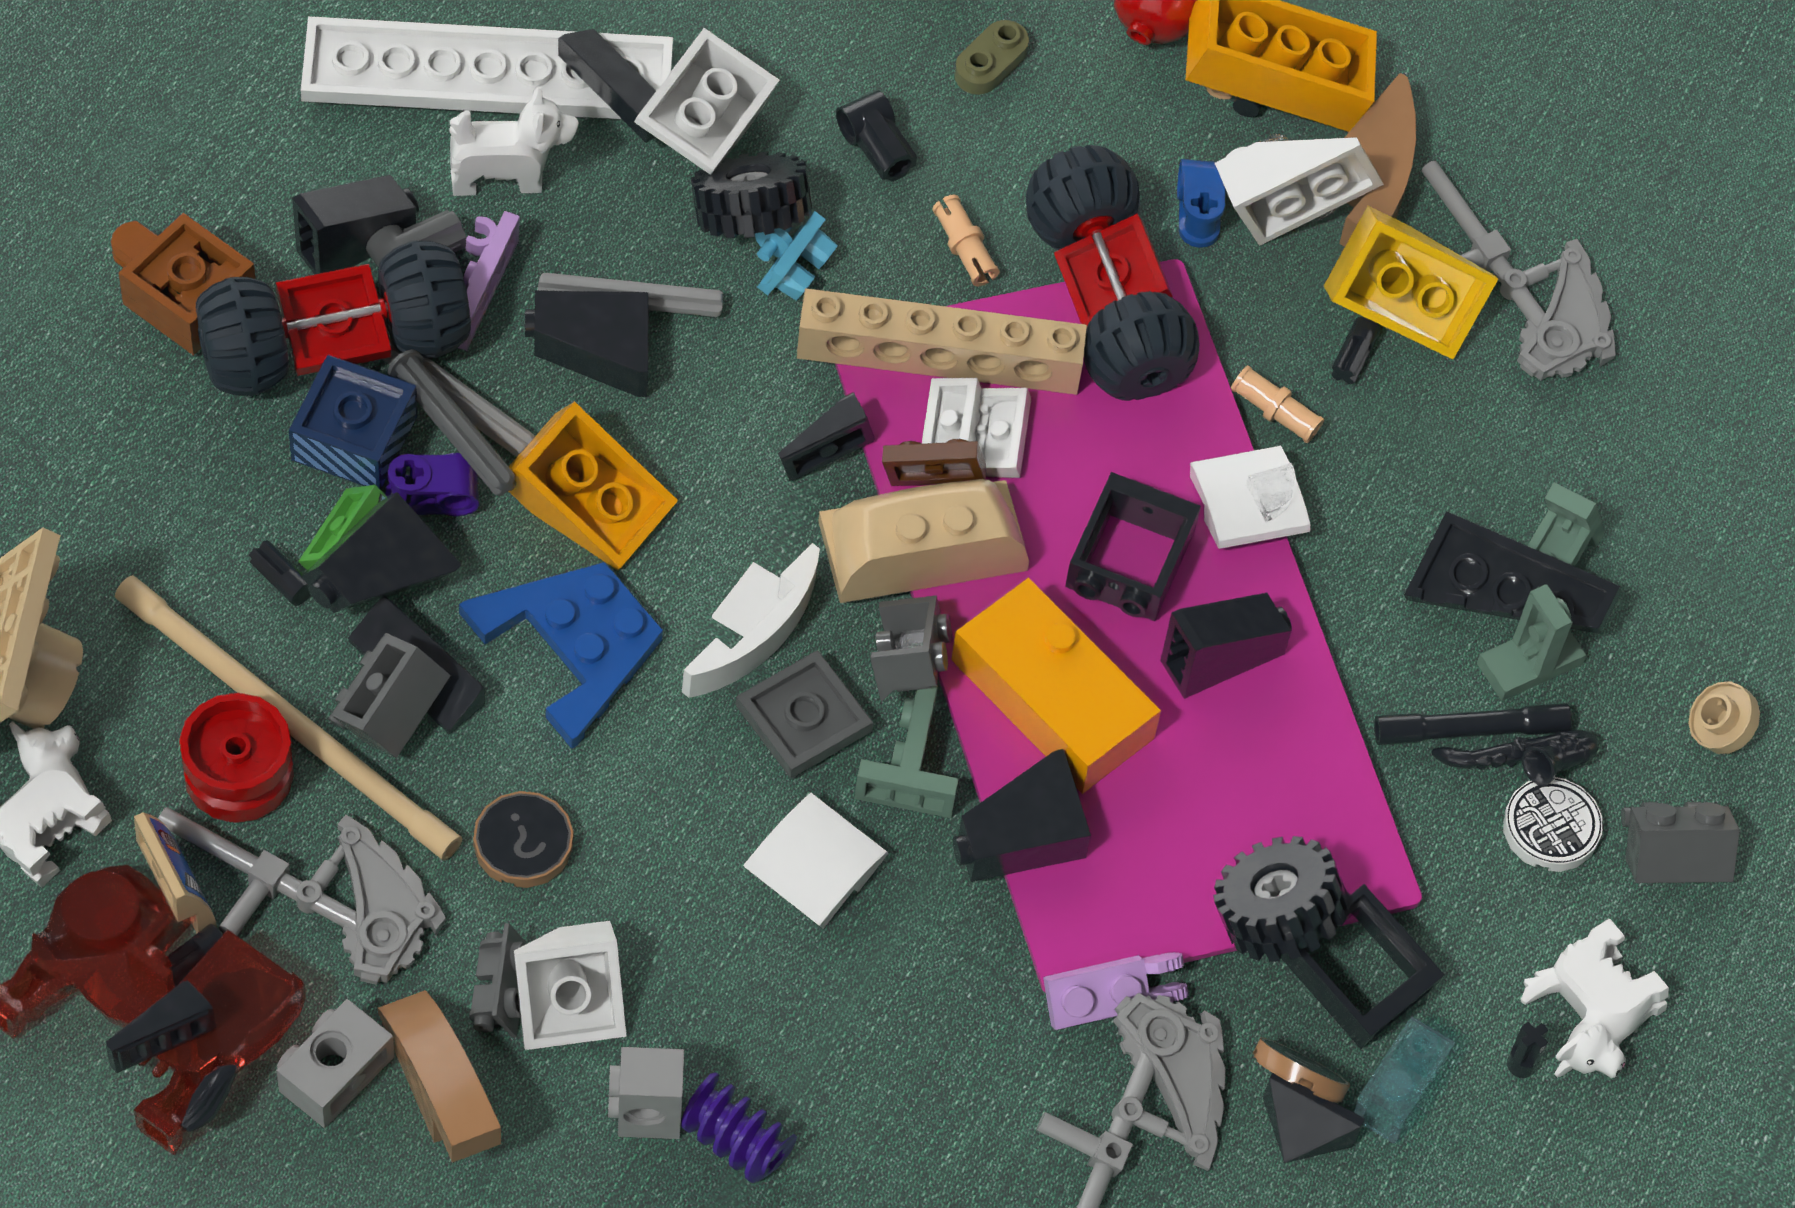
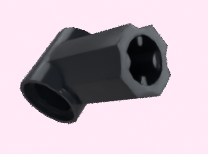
[836,90,917,182]

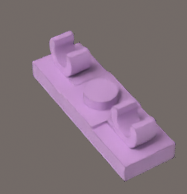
[458,211,520,351]

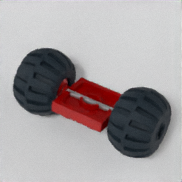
[1026,145,1200,401]
[195,241,471,396]

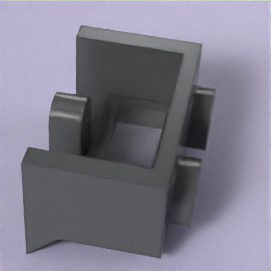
[870,595,952,703]

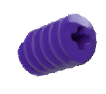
[681,1072,797,1183]

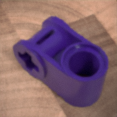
[385,453,479,516]

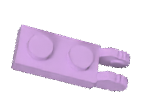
[1043,952,1189,1030]

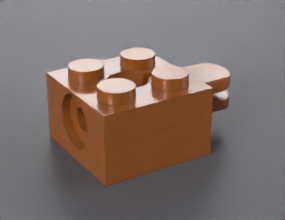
[111,213,256,356]

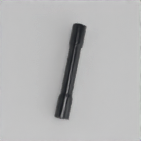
[1374,703,1571,745]

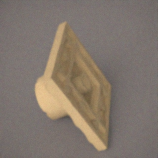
[0,527,83,729]

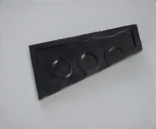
[1404,511,1622,634]

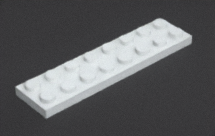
[301,16,673,119]

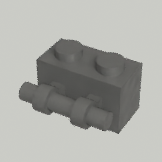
[328,633,451,758]
[1621,802,1740,883]

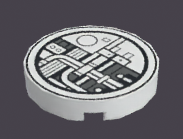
[1503,778,1602,872]

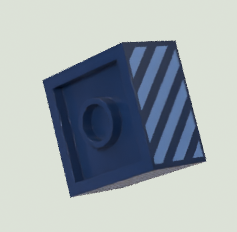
[289,355,418,490]

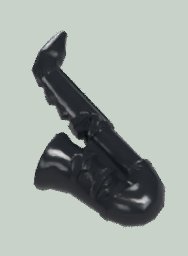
[1432,729,1599,786]

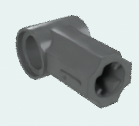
[366,210,467,267]

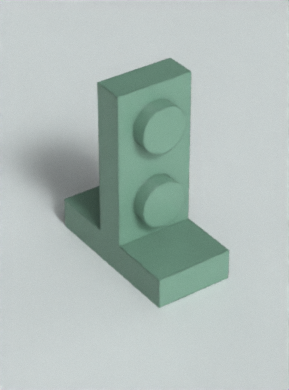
[1528,482,1605,567]
[1477,584,1586,701]
[854,685,959,818]

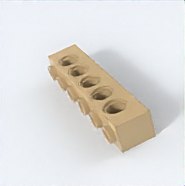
[797,288,1087,395]

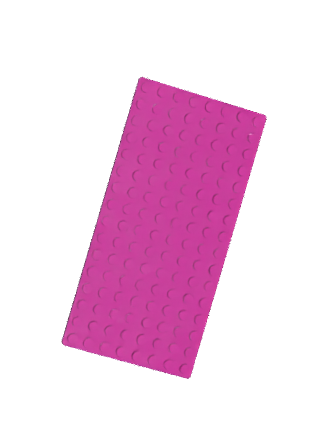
[835,259,1422,993]

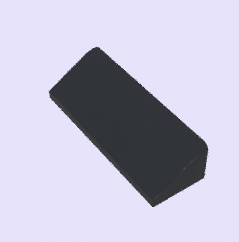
[558,29,656,143]
[348,596,485,734]

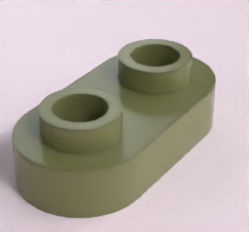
[954,20,1029,95]

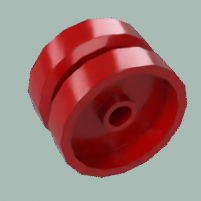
[179,693,294,823]

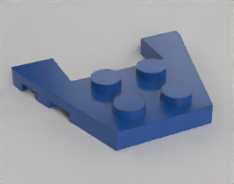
[459,562,663,749]

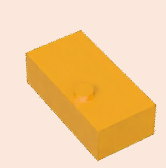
[1185,0,1377,132]
[951,577,1161,794]

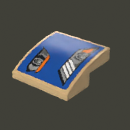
[134,812,217,933]

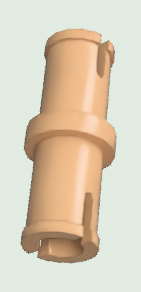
[932,195,1000,286]
[1231,365,1324,443]

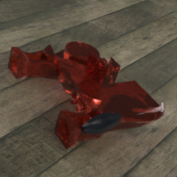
[0,865,306,1155]

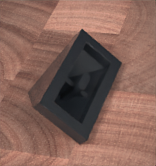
[1263,1073,1365,1163]

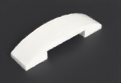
[682,543,820,698]

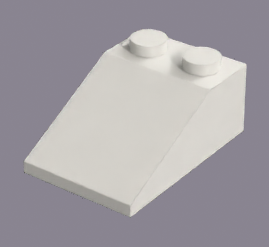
[634,28,780,175]
[1215,137,1384,246]

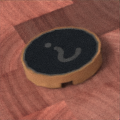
[473,791,573,888]
[1252,1037,1350,1103]

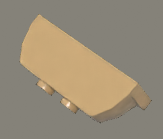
[818,479,1029,603]

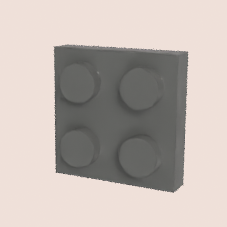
[736,650,873,779]

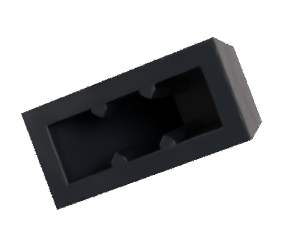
[292,175,419,275]
[525,290,648,397]
[301,492,462,613]
[1160,592,1292,699]
[953,749,1091,882]

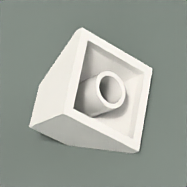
[514,921,626,1050]

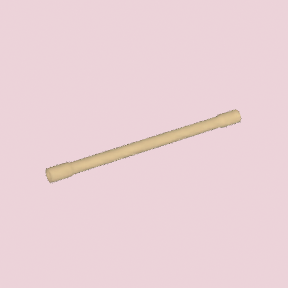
[115,575,462,861]

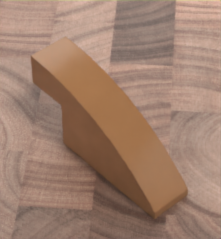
[1339,73,1416,247]
[378,990,501,1163]

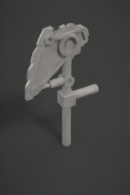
[1422,161,1615,381]
[158,807,446,985]
[1036,993,1225,1208]

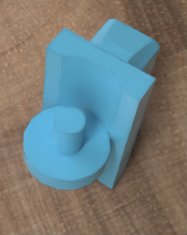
[755,211,838,301]

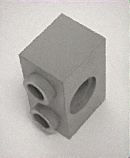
[276,999,395,1129]
[608,1047,684,1139]

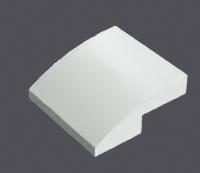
[922,378,1031,478]
[1190,446,1311,549]
[743,793,889,929]

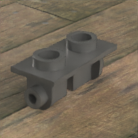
[469,923,528,1038]

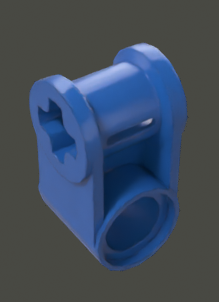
[1177,159,1226,248]

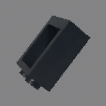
[1065,472,1201,621]
[1281,884,1445,1049]

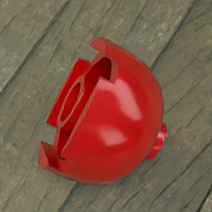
[1114,0,1197,45]

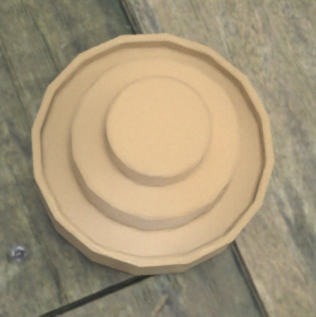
[1688,681,1760,754]

